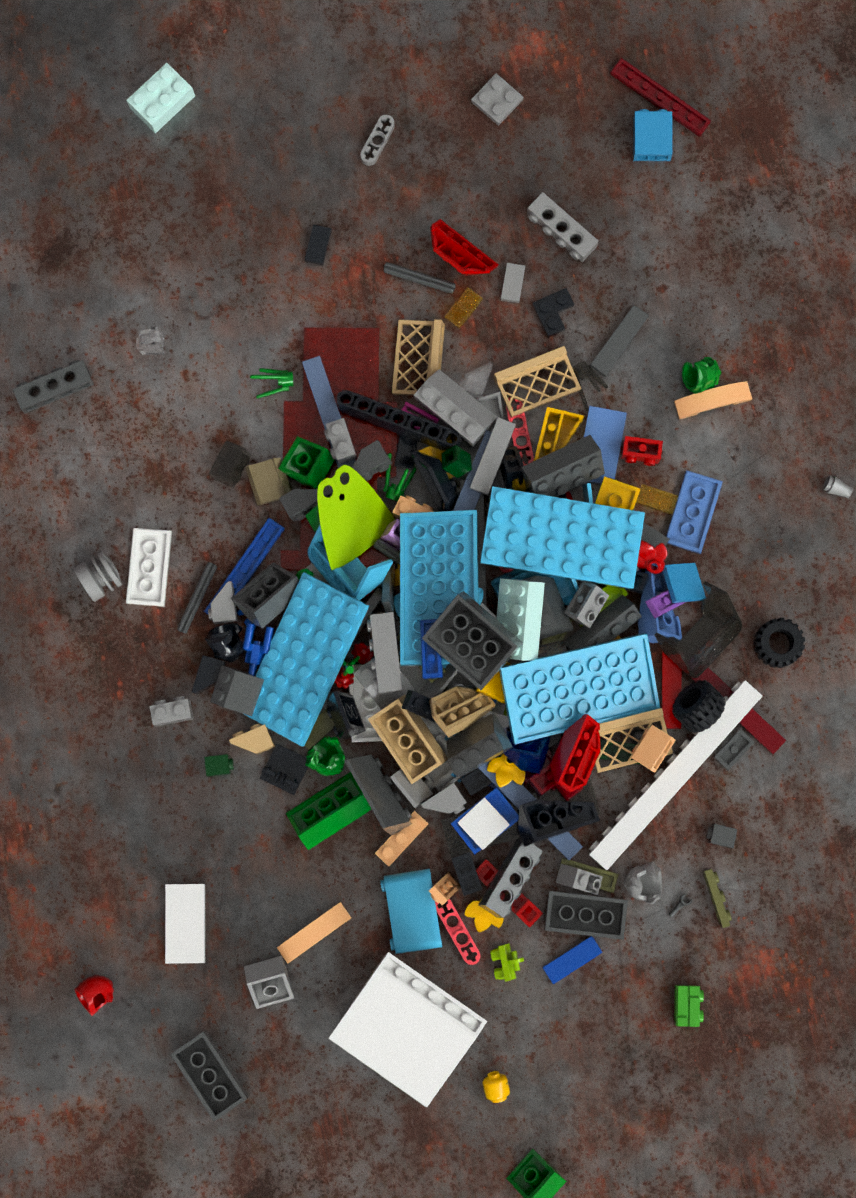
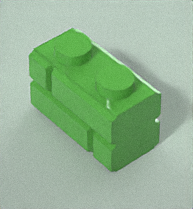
[674,985,704,1027]

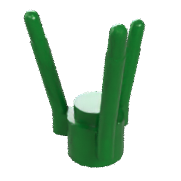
[250,368,294,399]
[383,453,417,501]

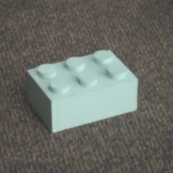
[126,63,195,133]

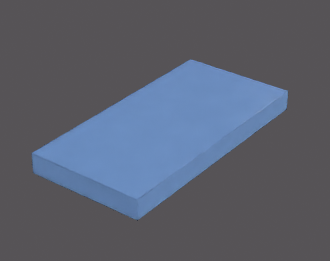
[583,406,627,485]
[666,470,723,554]

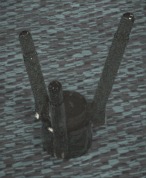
[573,361,608,411]

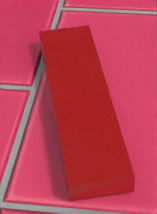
[661,652,682,729]

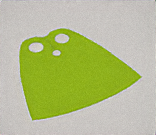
[317,465,395,570]

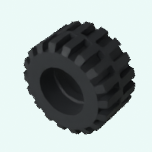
[753,618,805,668]
[672,680,726,733]

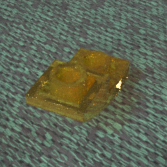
[445,287,483,328]

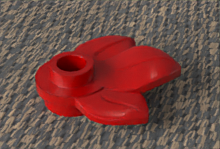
[637,540,668,574]

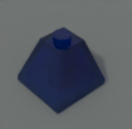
[504,732,551,774]

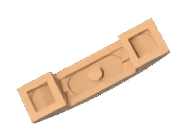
[674,381,752,419]
[277,902,352,964]

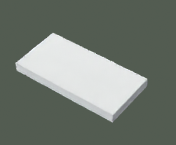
[126,528,172,607]
[165,884,205,964]

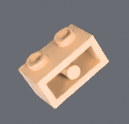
[392,495,434,520]
[631,725,676,773]

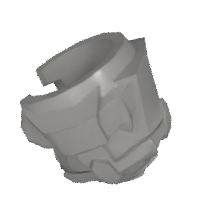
[624,861,662,904]

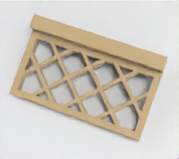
[392,319,445,395]
[493,346,581,418]
[595,708,673,773]

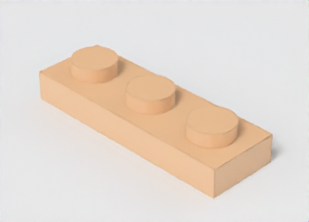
[375,810,428,866]
[429,872,461,905]

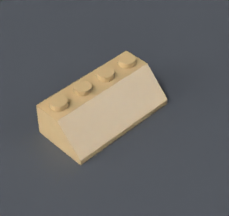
[368,695,448,784]

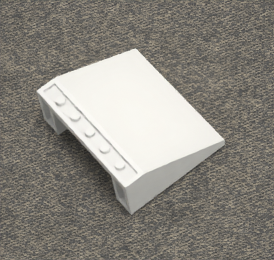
[328,952,487,1107]

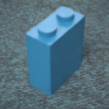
[633,109,672,161]

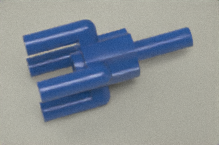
[243,623,275,676]

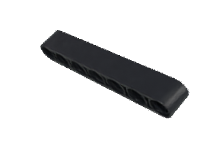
[337,390,460,451]

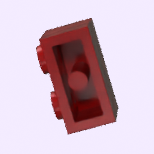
[621,436,663,466]

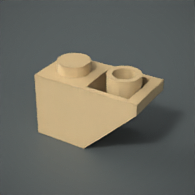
[229,723,275,754]

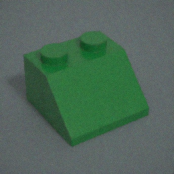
[278,436,335,489]
[506,1149,567,1198]

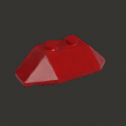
[430,219,499,276]
[550,714,600,792]

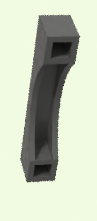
[279,440,393,521]

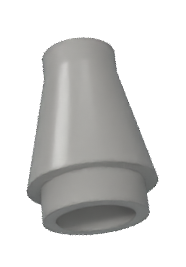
[823,476,853,498]

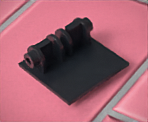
[260,744,308,795]

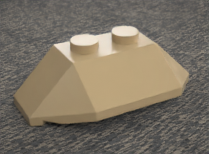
[429,686,496,738]

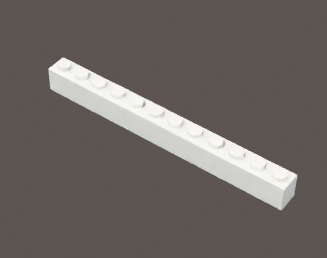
[589,680,762,870]

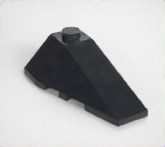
[518,799,600,847]

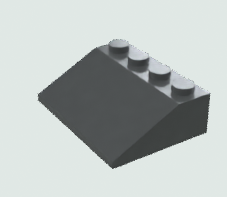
[422,591,523,690]
[345,755,412,835]

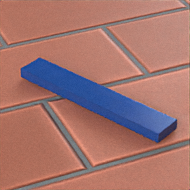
[204,518,285,614]

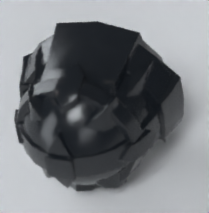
[205,623,244,663]

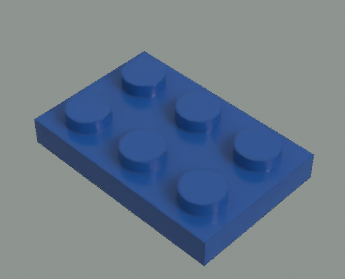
[451,788,519,855]

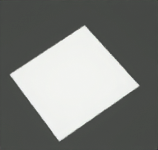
[458,797,510,850]

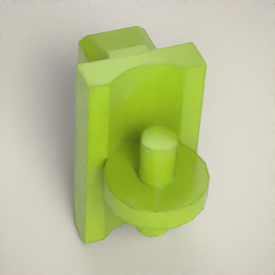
[490,943,524,982]

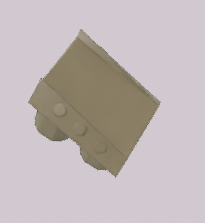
[246,458,292,506]

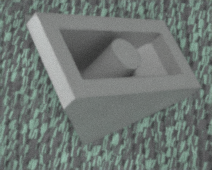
[476,391,503,424]

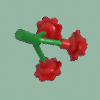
[334,642,374,689]

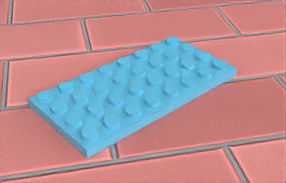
[480,486,645,589]
[400,510,479,666]
[244,572,369,746]
[499,633,660,744]

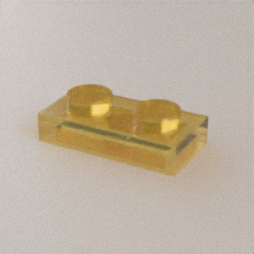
[636,484,678,515]

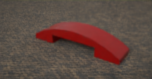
[476,859,543,928]

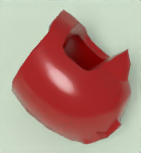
[74,975,114,1016]

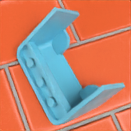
[307,525,393,601]

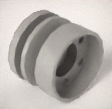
[73,551,123,602]

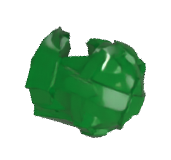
[682,357,721,394]
[305,736,345,776]

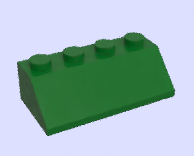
[286,772,372,850]

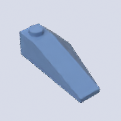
[638,563,682,643]

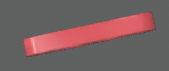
[505,397,534,466]
[435,899,480,965]

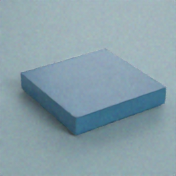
[663,563,706,603]

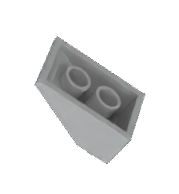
[354,657,417,710]

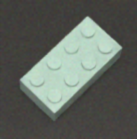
[496,578,545,661]

